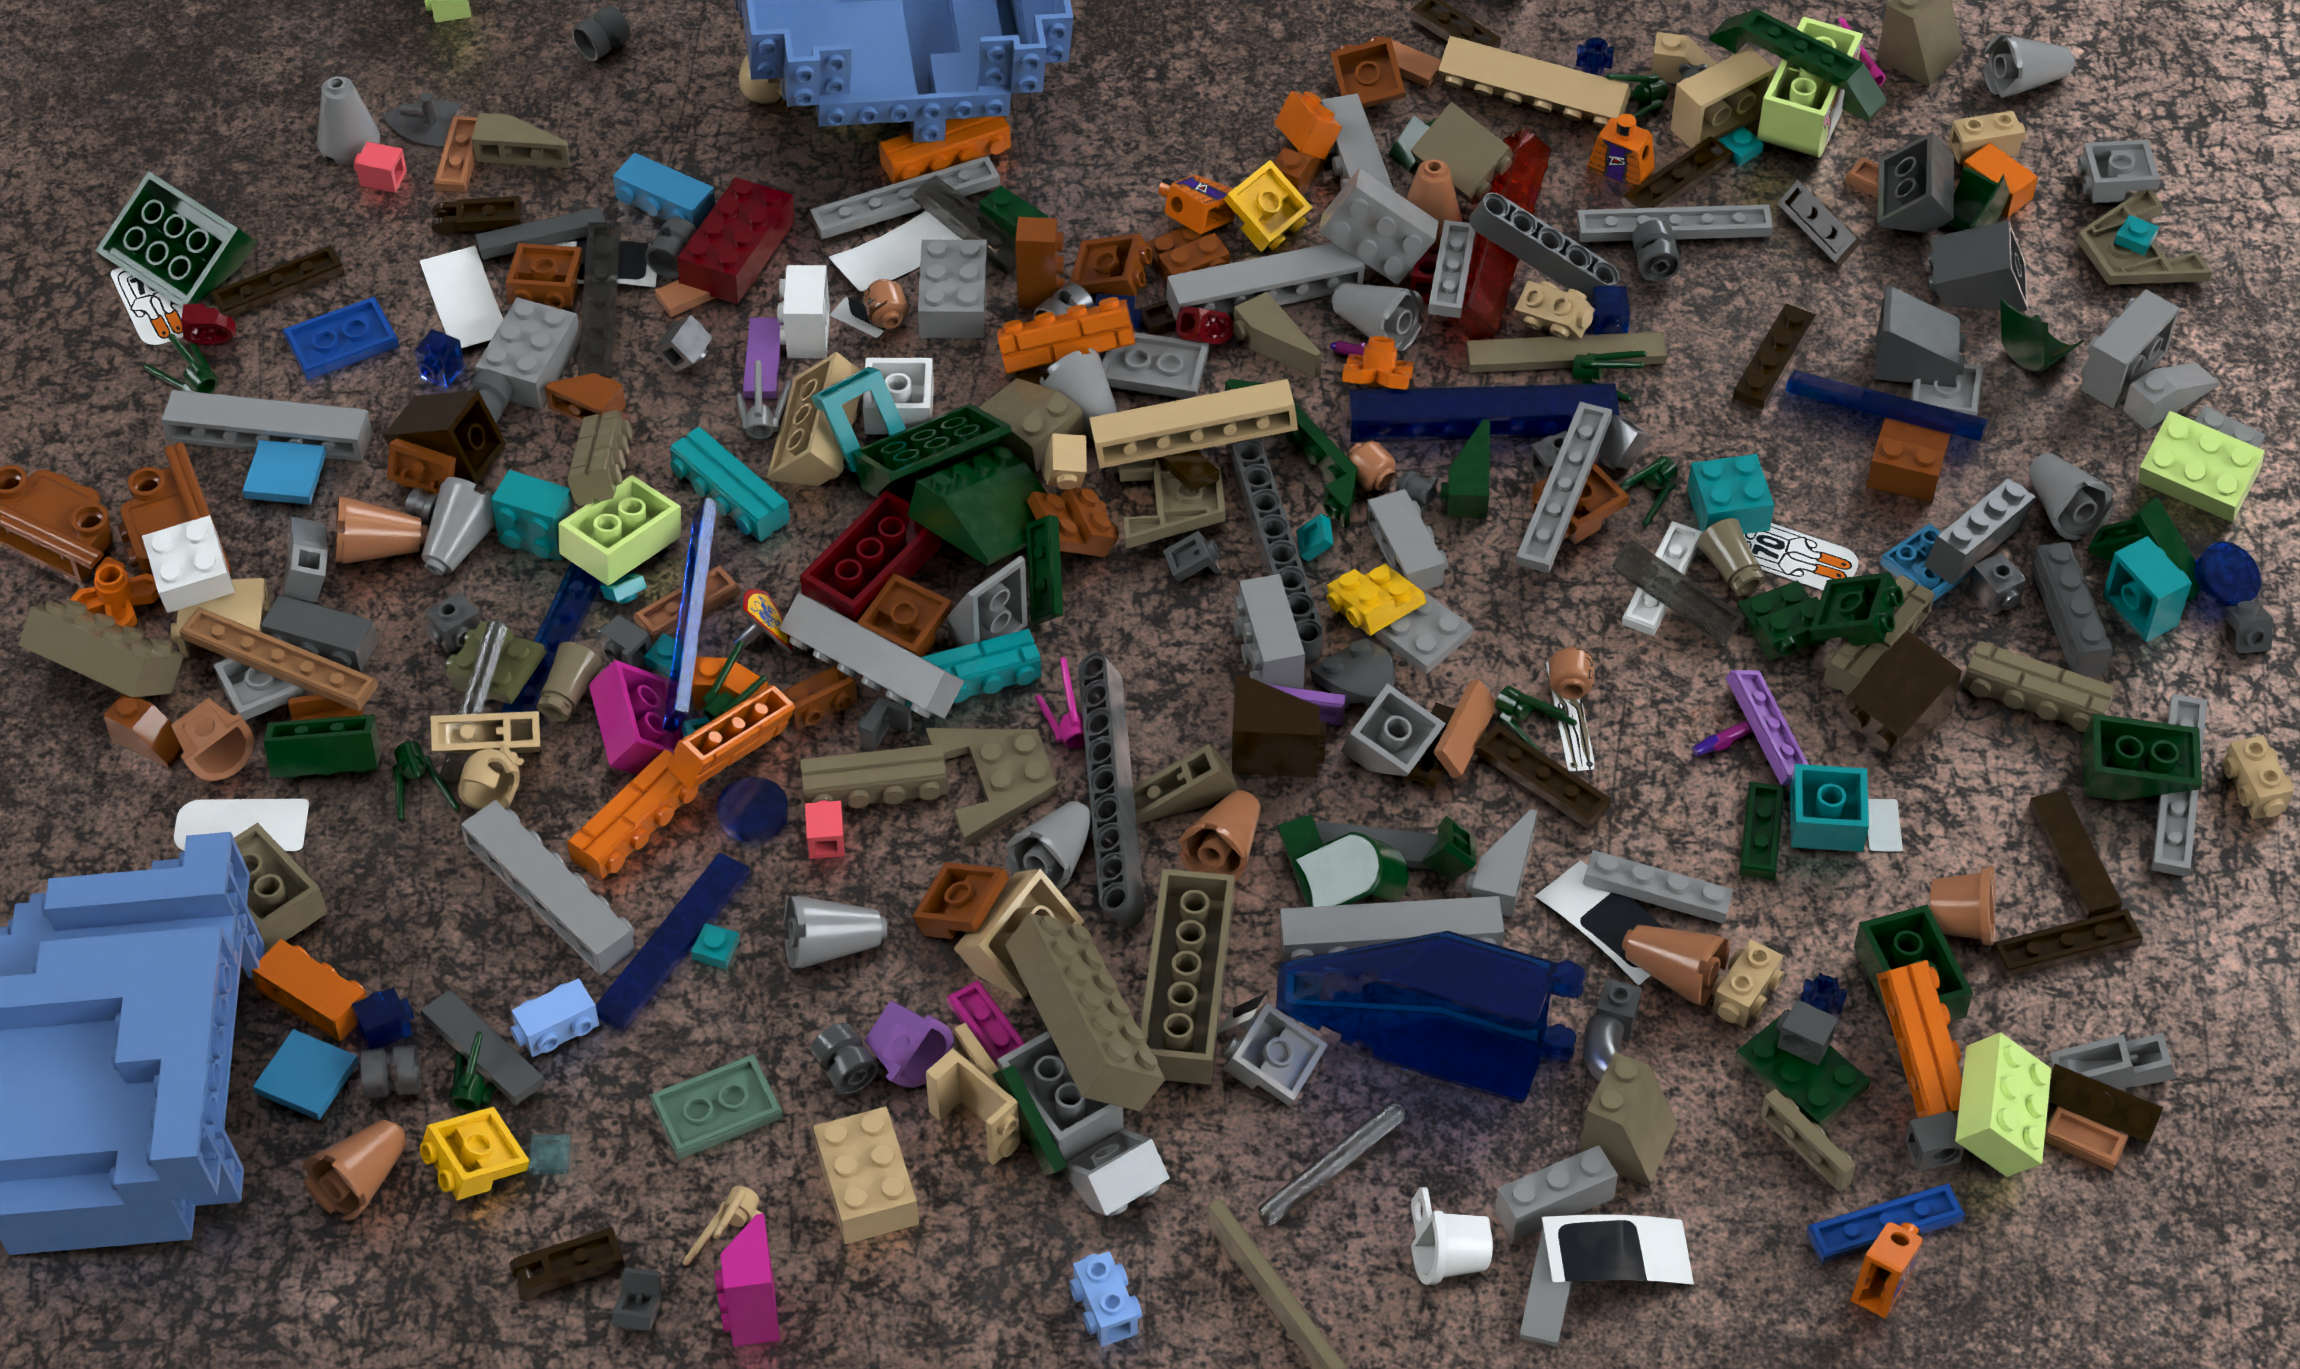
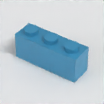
[613,152,716,229]

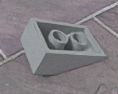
[947,556,1028,647]

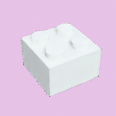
[777,265,830,359]
[863,358,934,434]
[142,515,235,613]

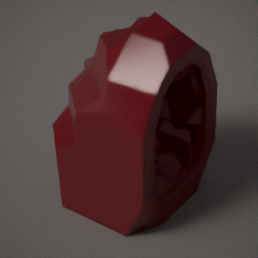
[181,303,237,345]
[1175,306,1233,344]

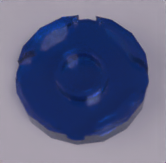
[2195,541,2261,607]
[716,777,788,841]

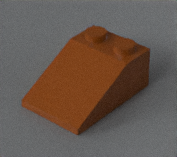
[1866,410,1953,503]

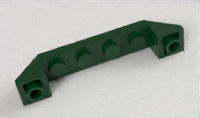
[1709,9,1887,122]
[1225,379,1357,528]

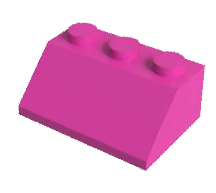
[589,660,684,775]
[714,1214,780,1347]

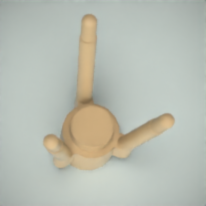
[682,1186,762,1266]

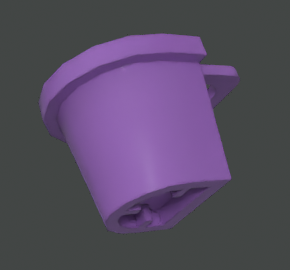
[864,1000,954,1088]

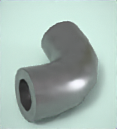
[1583,1014,1653,1083]

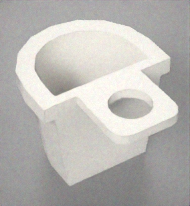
[1411,1187,1493,1285]

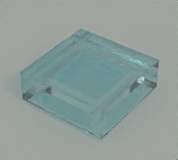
[528,1135,571,1174]

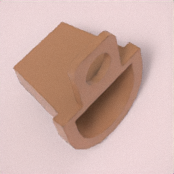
[171,698,254,781]
[1930,866,1996,945]

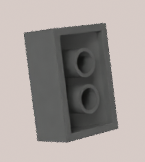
[1877,132,1954,233]

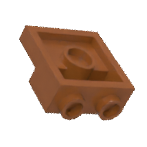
[1330,36,1406,108]
[1145,226,1230,285]
[1070,233,1153,300]
[505,243,583,309]
[1531,463,1629,544]
[1027,487,1119,557]
[857,573,953,657]
[912,862,1009,939]

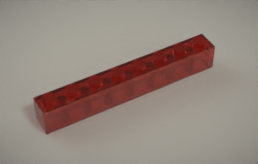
[1447,126,1552,340]

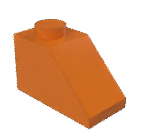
[691,656,768,710]

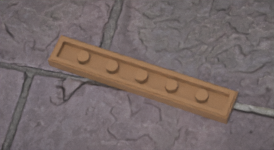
[179,607,378,712]

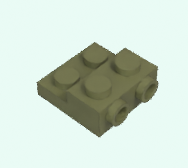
[446,621,547,704]

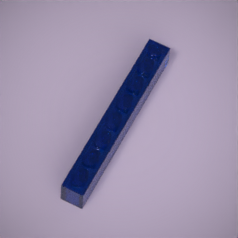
[1348,383,1620,442]

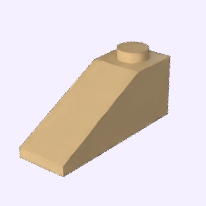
[430,711,541,753]

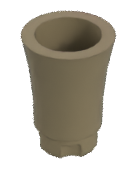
[1697,518,1765,596]
[536,642,603,723]

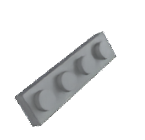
[1428,220,1476,318]
[1583,850,1734,924]

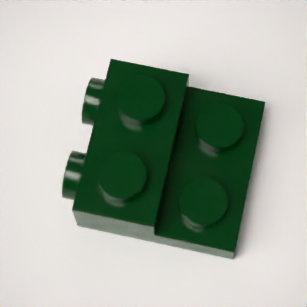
[1809,572,1904,646]
[1736,580,1827,660]

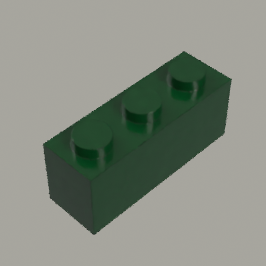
[263,714,382,778]

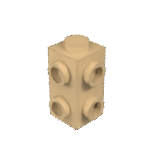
[1948,111,2026,165]
[1514,281,1595,339]
[2223,735,2294,819]
[1711,939,1785,1028]

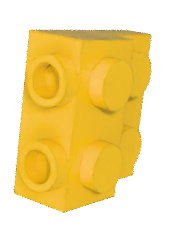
[1223,160,1313,252]
[1326,563,1426,636]
[420,1107,530,1200]

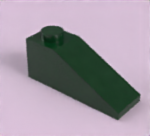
[1440,419,1490,518]

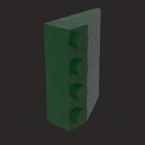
[95,171,258,308]
[851,403,1012,497]
[907,446,1047,566]

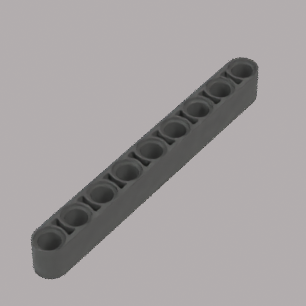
[1226,437,1323,665]
[1078,652,1145,928]

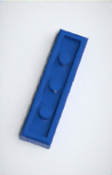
[1806,1183,1965,1264]

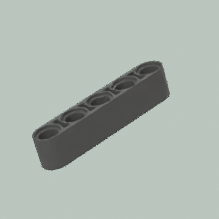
[1469,192,1620,304]

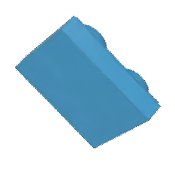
[242,440,327,505]
[1880,523,1972,601]
[253,1029,359,1120]

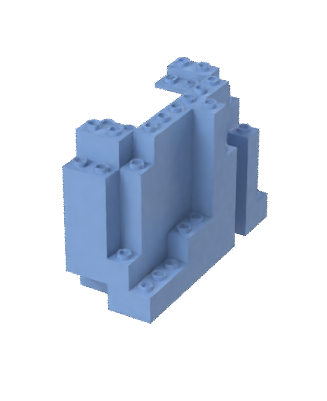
[734,0,1073,142]
[0,832,266,1255]

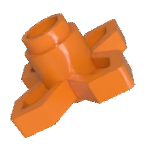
[1342,336,1414,390]
[70,557,160,627]

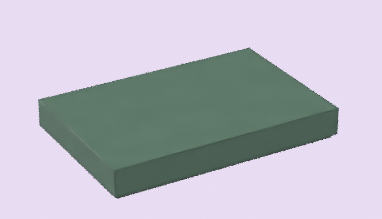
[649,1054,783,1160]

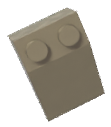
[979,378,1085,472]
[234,822,327,953]

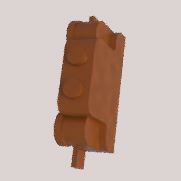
[117,442,232,578]
[0,465,113,583]

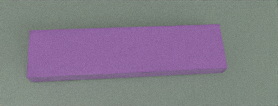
[1726,670,1809,786]

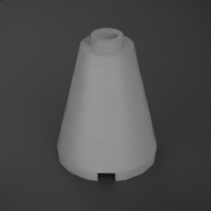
[1983,34,2075,98]
[317,76,381,164]
[1332,283,1425,352]
[1040,348,1118,442]
[2028,453,2115,540]
[421,477,496,575]
[1005,801,1093,891]
[784,895,887,969]

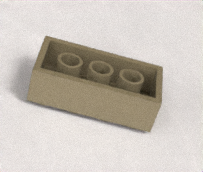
[18,600,184,698]

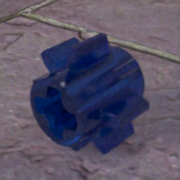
[1576,37,1614,76]
[1800,973,1847,1015]

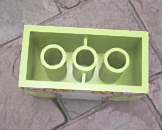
[1758,17,1863,158]

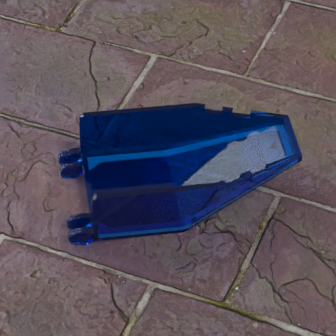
[1276,930,1586,1104]

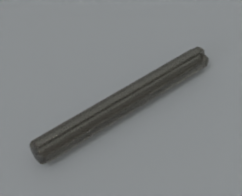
[440,619,507,785]
[1258,1101,1405,1225]

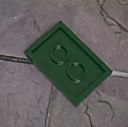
[1735,1009,1871,1127]

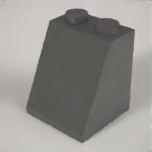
[1928,220,2028,312]
[1874,286,1966,387]

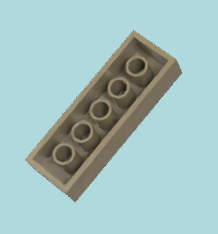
[1140,868,1235,1085]
[1005,913,1165,1112]

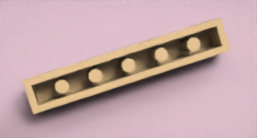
[1438,36,1631,128]
[1090,379,1298,469]

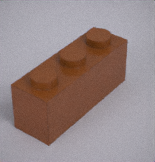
[1015,217,1065,309]

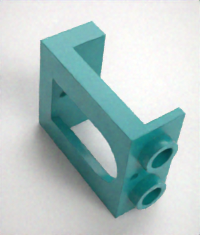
[811,367,906,473]

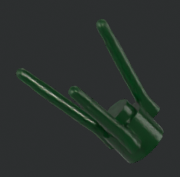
[1606,73,1668,119]
[143,334,219,394]
[1573,350,1647,402]
[1619,456,1678,527]
[702,641,767,721]
[1495,685,1577,751]
[392,741,460,821]
[449,1031,496,1111]

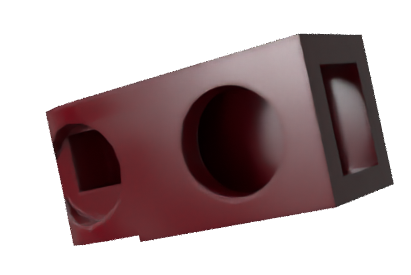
[1411,247,1439,304]

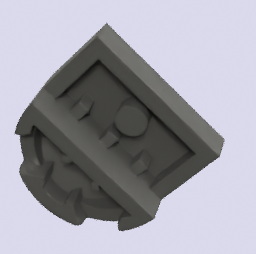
[1310,637,1397,709]

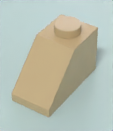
[1651,32,1716,84]
[1041,433,1087,489]

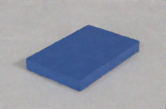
[282,296,400,380]

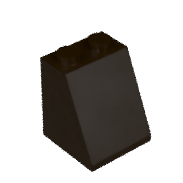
[383,390,506,484]
[1842,630,1962,760]
[1232,674,1326,778]

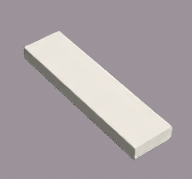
[1622,521,1703,636]

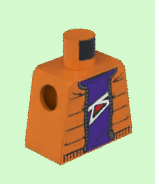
[1587,114,1655,188]
[1158,175,1236,234]
[1850,1222,1923,1319]

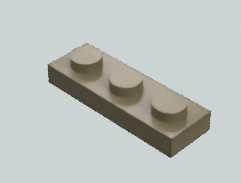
[1760,1088,1856,1192]

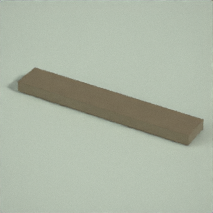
[1466,332,1667,373]
[1208,1198,1348,1369]

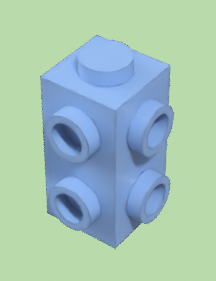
[510,978,599,1058]
[1069,1251,1142,1347]

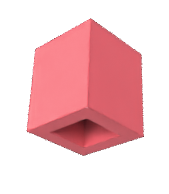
[354,142,407,193]
[805,800,845,859]

